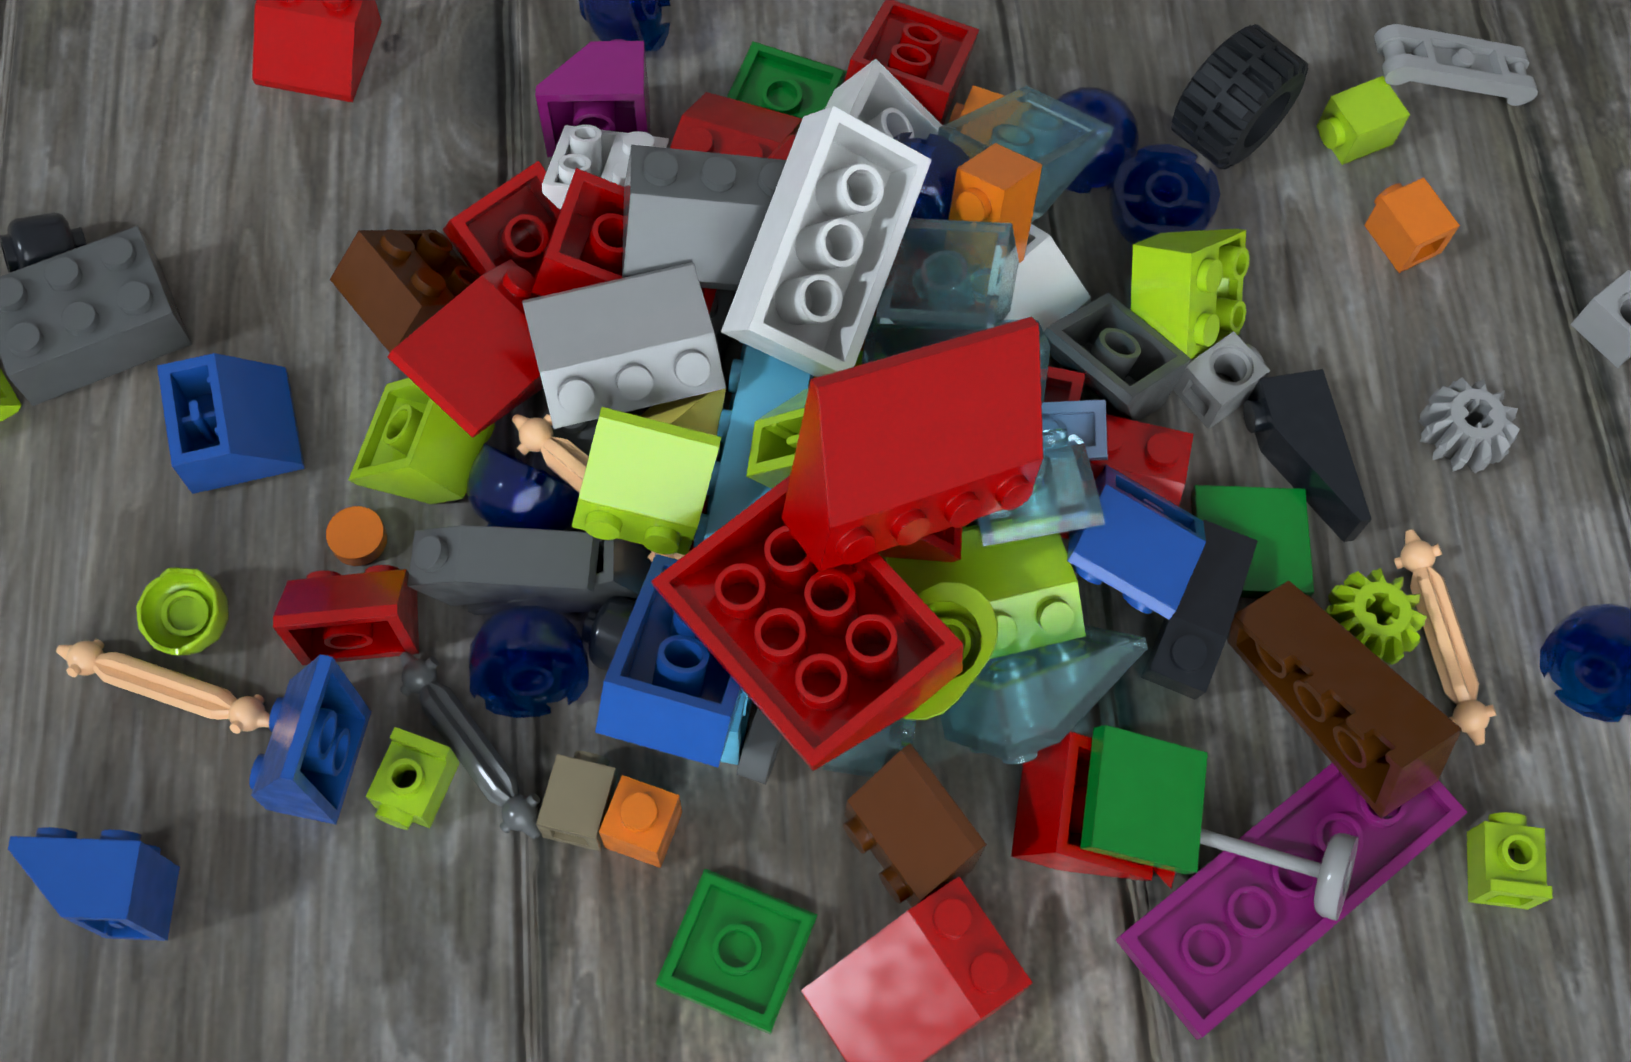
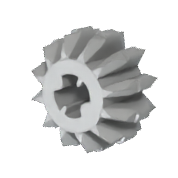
[1418,377,1520,473]

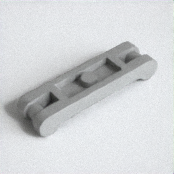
[1374,24,1538,106]

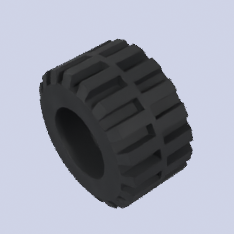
[1171,24,1308,170]

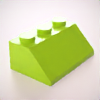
[883,508,1086,659]

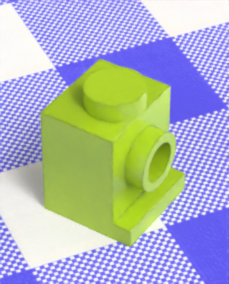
[365,727,460,830]
[1467,812,1553,910]

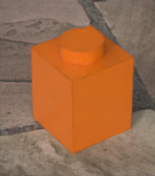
[1364,177,1460,273]
[599,775,682,868]

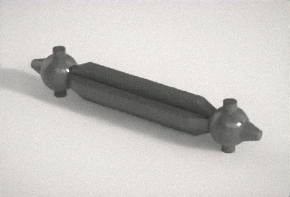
[400,651,541,839]

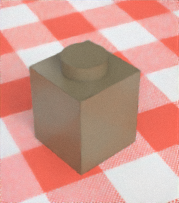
[536,751,619,851]

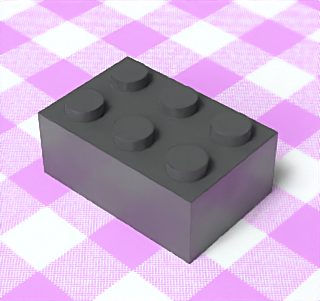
[0,225,192,406]

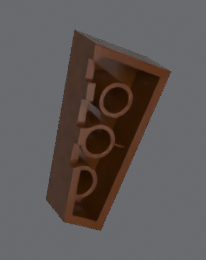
[1228,580,1462,819]

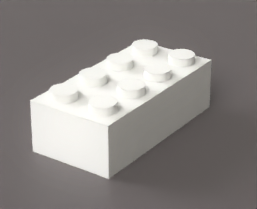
[721,106,932,377]

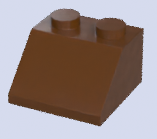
[843,743,987,907]

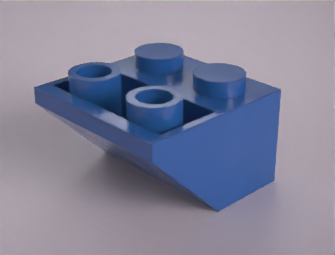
[157,353,305,494]
[1067,465,1206,620]
[8,827,180,941]

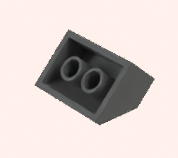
[622,144,786,291]

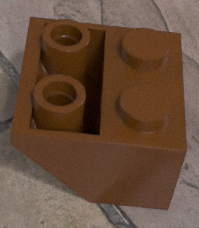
[330,229,480,353]

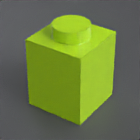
[1316,76,1410,165]

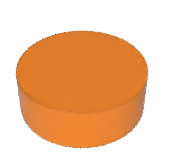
[326,506,387,566]

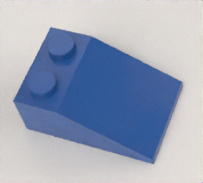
[595,554,743,768]
[250,654,372,825]

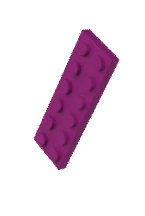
[1115,763,1468,1040]

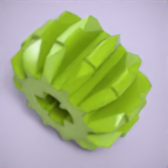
[1324,568,1427,665]

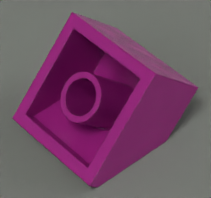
[535,39,650,157]

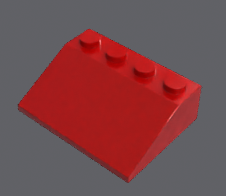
[781,316,1043,572]
[651,474,963,771]

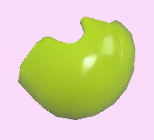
[136,567,229,656]

